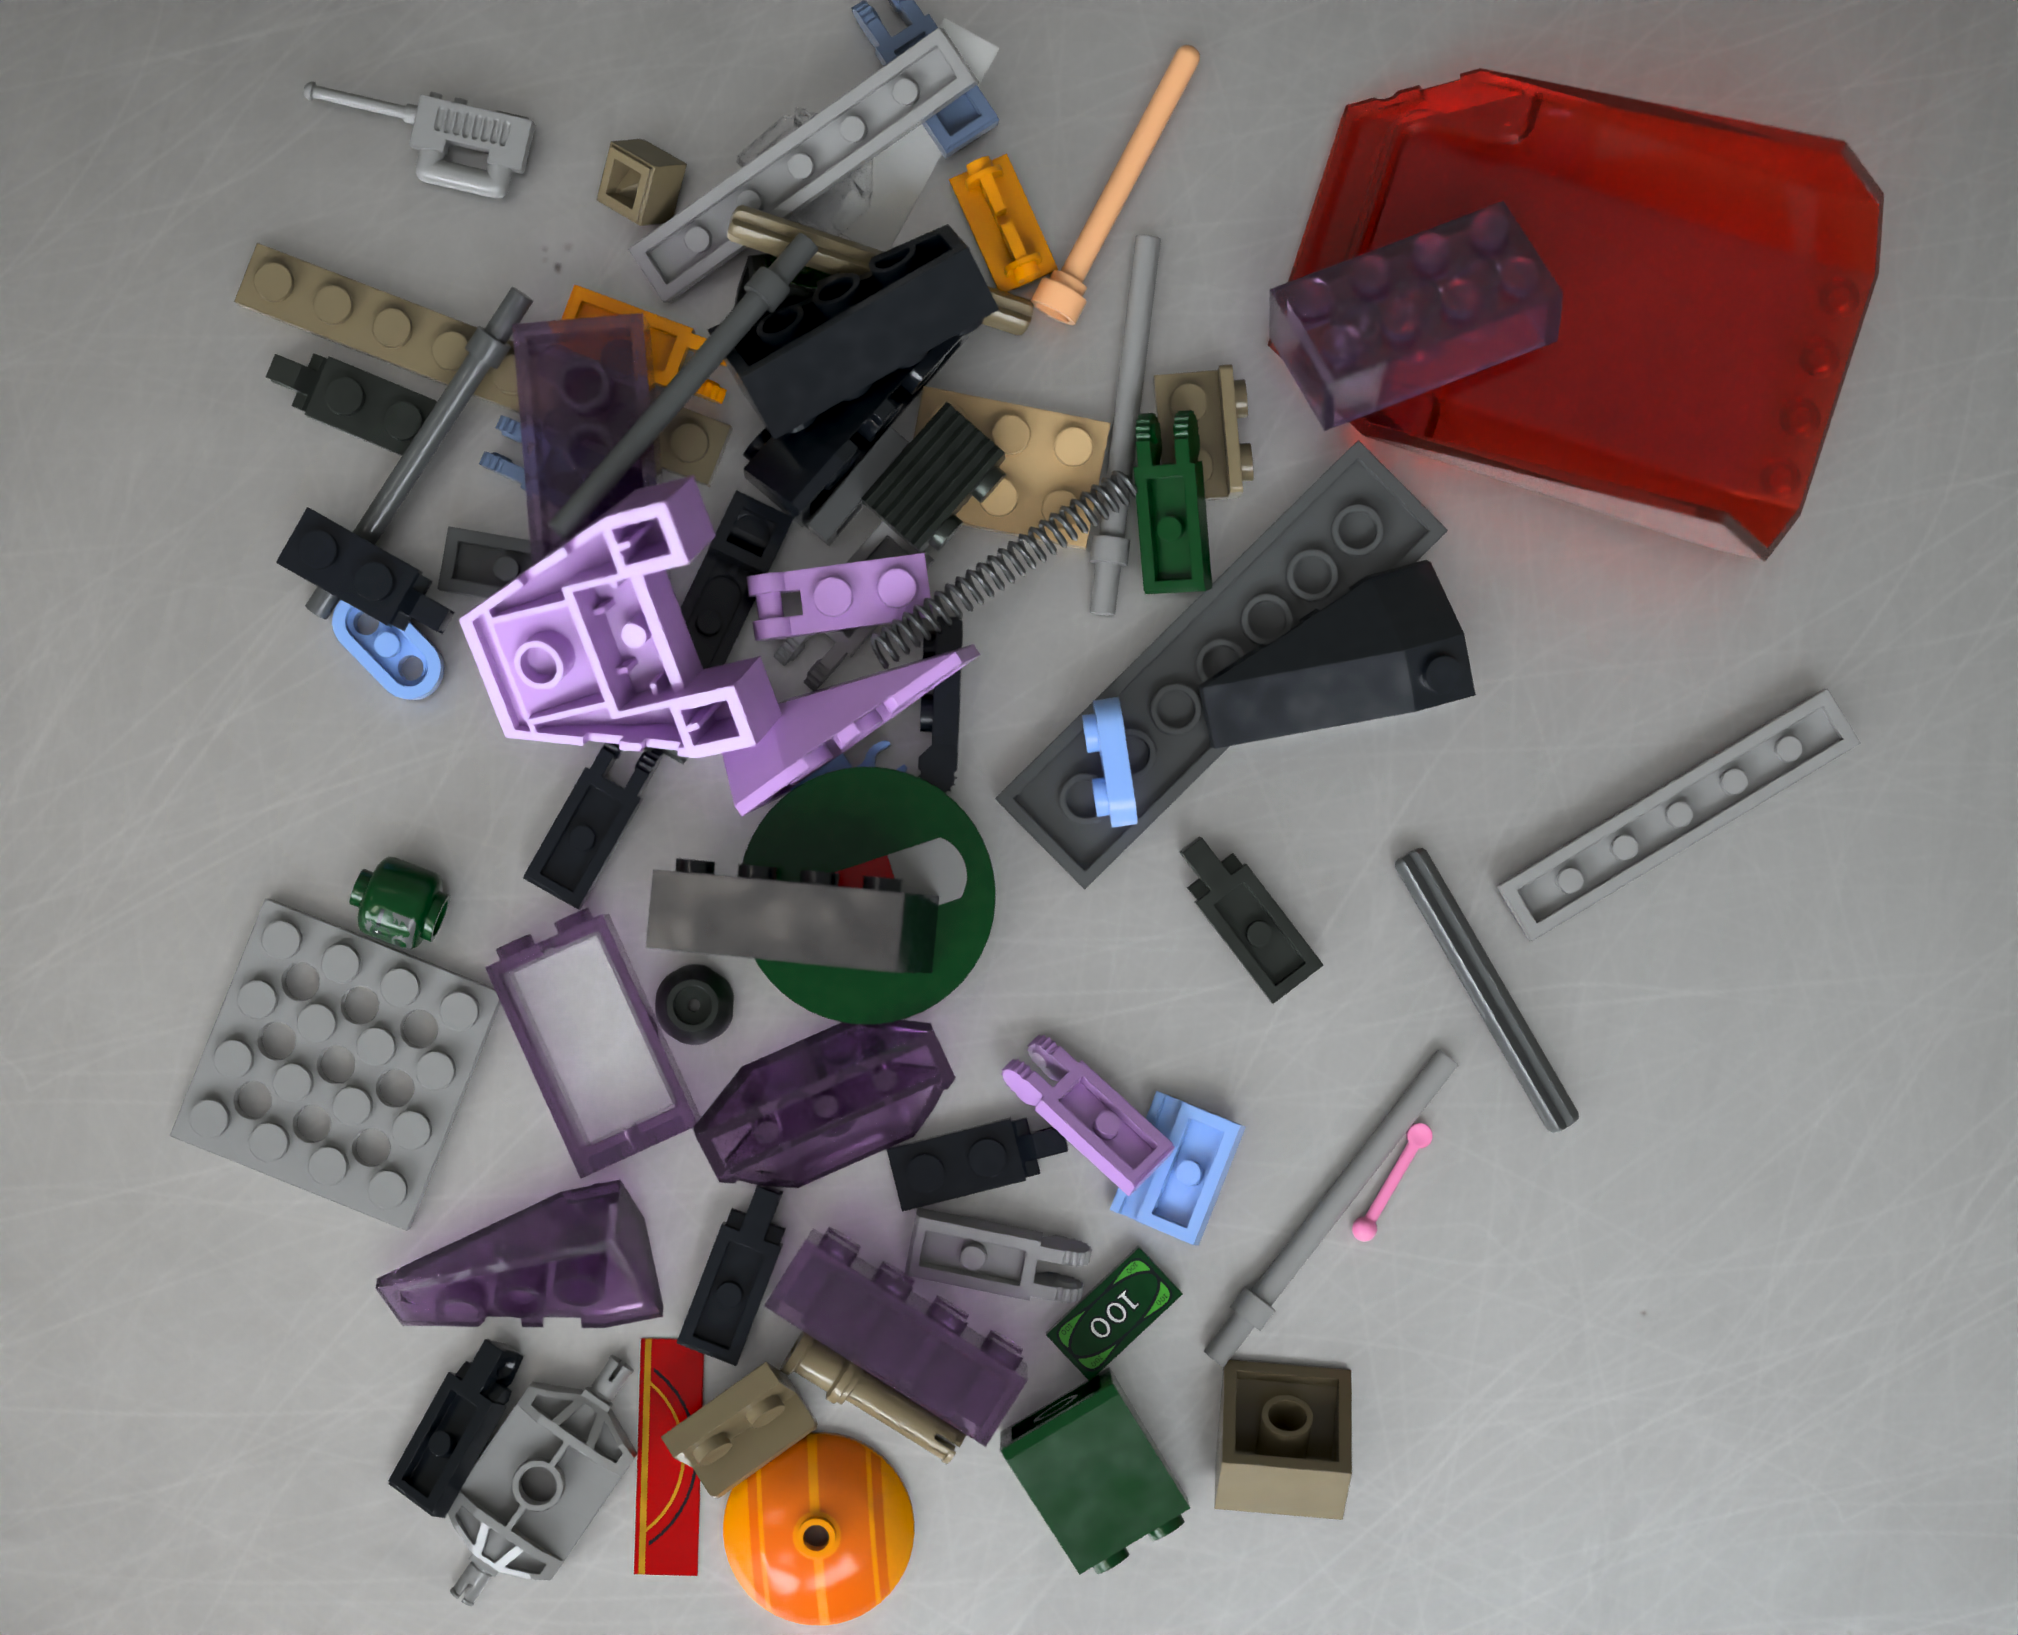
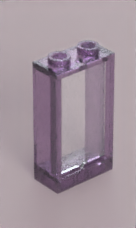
[485,907,703,1179]

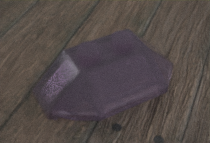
[693,1020,956,1188]

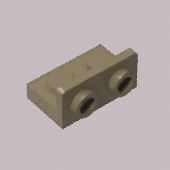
[1153,364,1254,501]
[661,1362,818,1498]

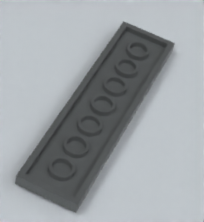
[995,440,1448,890]

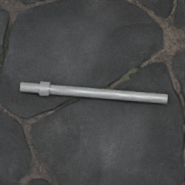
[1090,235,1161,616]
[1204,1049,1458,1367]

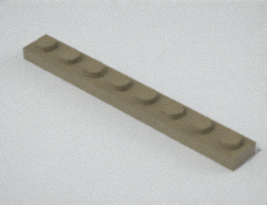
[234,243,733,487]

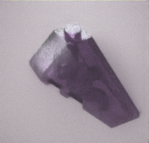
[375,1180,664,1328]

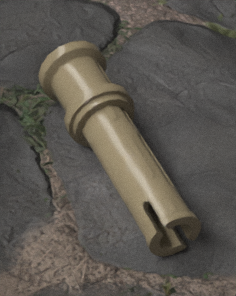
[780,1322,968,1464]

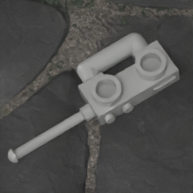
[304,82,535,198]

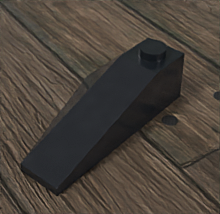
[743,333,969,527]
[1199,560,1476,749]

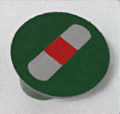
[742,767,996,1024]

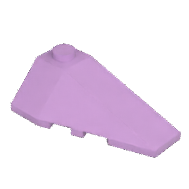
[722,644,981,816]

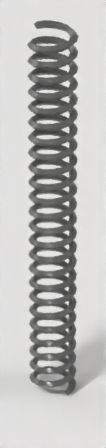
[870,470,1137,669]

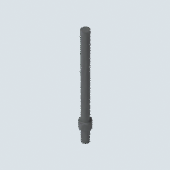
[548,233,818,541]
[305,287,533,619]

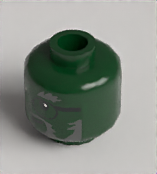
[349,857,450,949]

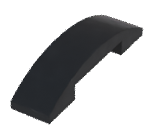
[680,490,794,669]

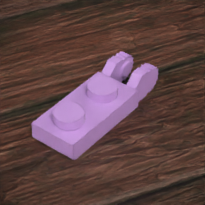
[1001,1035,1175,1196]

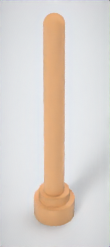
[1030,45,1200,325]

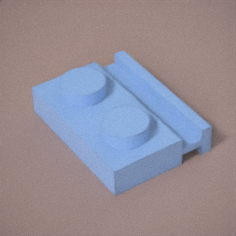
[1110,1091,1246,1246]

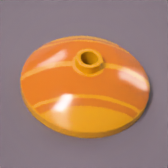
[723,1432,915,1625]

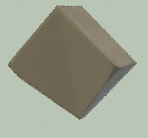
[596,139,687,226]

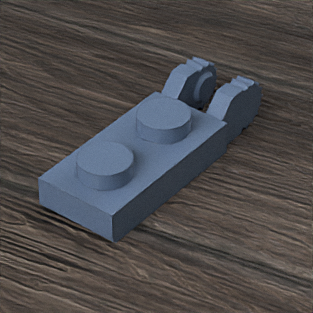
[851,0,999,159]

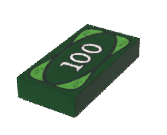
[1046,1245,1183,1382]

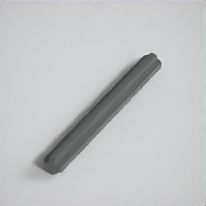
[1395,848,1579,1133]

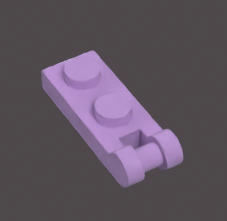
[746,553,933,641]

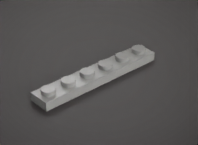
[628,27,979,303]
[1496,689,1861,941]

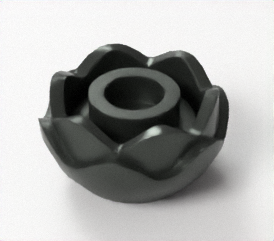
[655,964,734,1045]

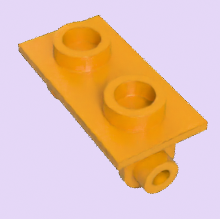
[949,154,1058,292]

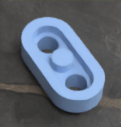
[332,600,444,700]
[1082,697,1138,828]

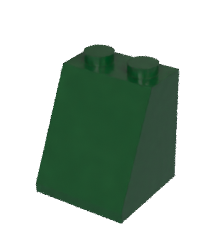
[1000,1367,1191,1575]

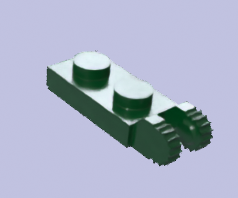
[1133,410,1212,594]

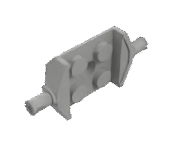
[448,1355,637,1606]

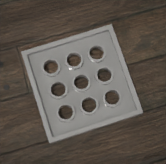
[170,899,505,1231]

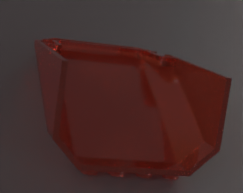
[1268,68,1884,562]

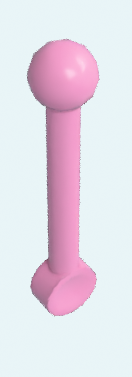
[1352,1123,1433,1242]

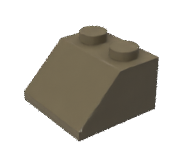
[1214,1360,1352,1520]

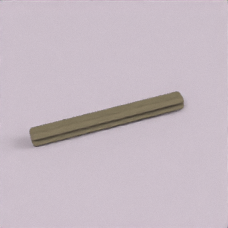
[727,205,1034,336]

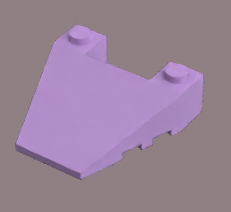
[459,476,782,758]

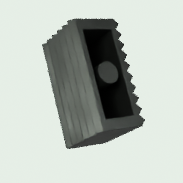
[861,402,1006,553]

